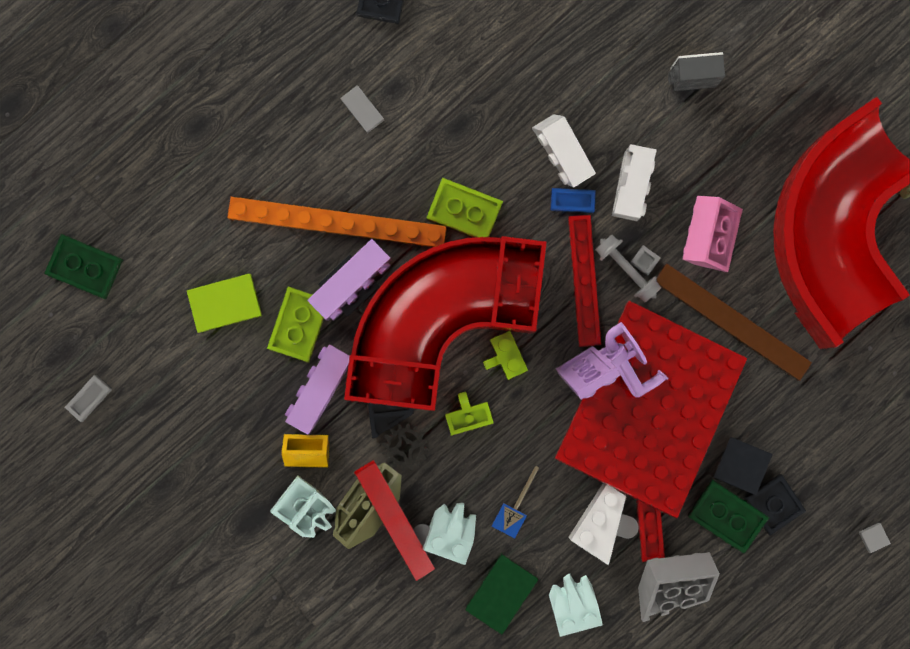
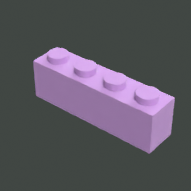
[307,239,391,321]
[285,344,350,435]

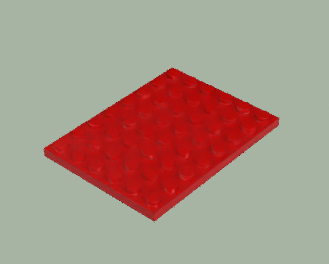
[554,301,747,518]

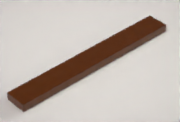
[657,263,812,381]

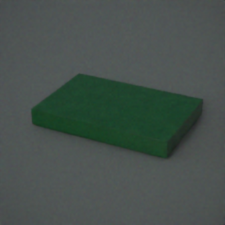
[44,234,123,299]
[688,479,769,554]
[465,553,538,635]

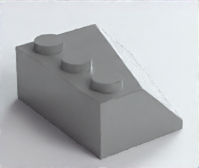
[638,552,720,622]

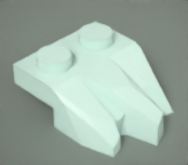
[270,475,336,538]
[423,503,476,565]
[549,573,603,637]

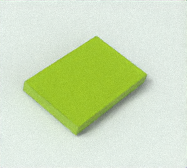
[426,178,503,237]
[186,273,262,333]
[267,287,324,362]

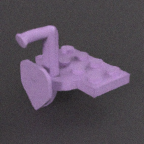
[556,322,669,399]

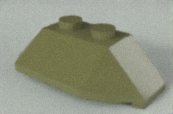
[333,463,402,549]

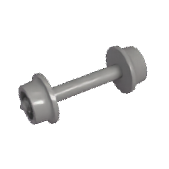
[595,235,661,303]

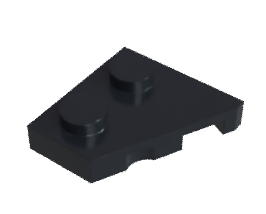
[368,403,414,439]

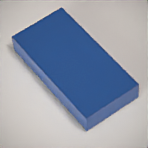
[551,188,596,213]

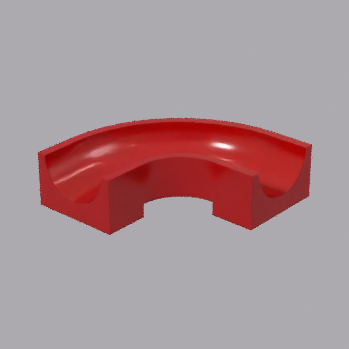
[773,97,910,349]
[344,236,547,411]

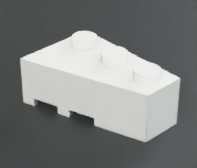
[532,114,596,187]
[612,144,656,221]
[569,483,626,565]

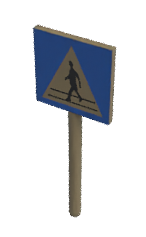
[491,466,539,539]

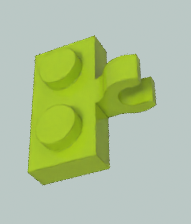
[483,331,528,380]
[445,392,493,436]

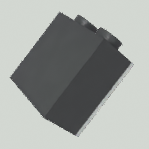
[668,52,725,91]

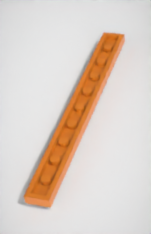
[228,197,446,247]

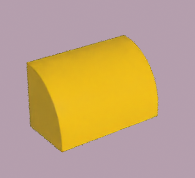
[282,434,329,467]

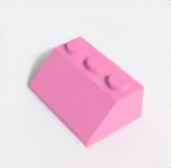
[683,196,743,272]

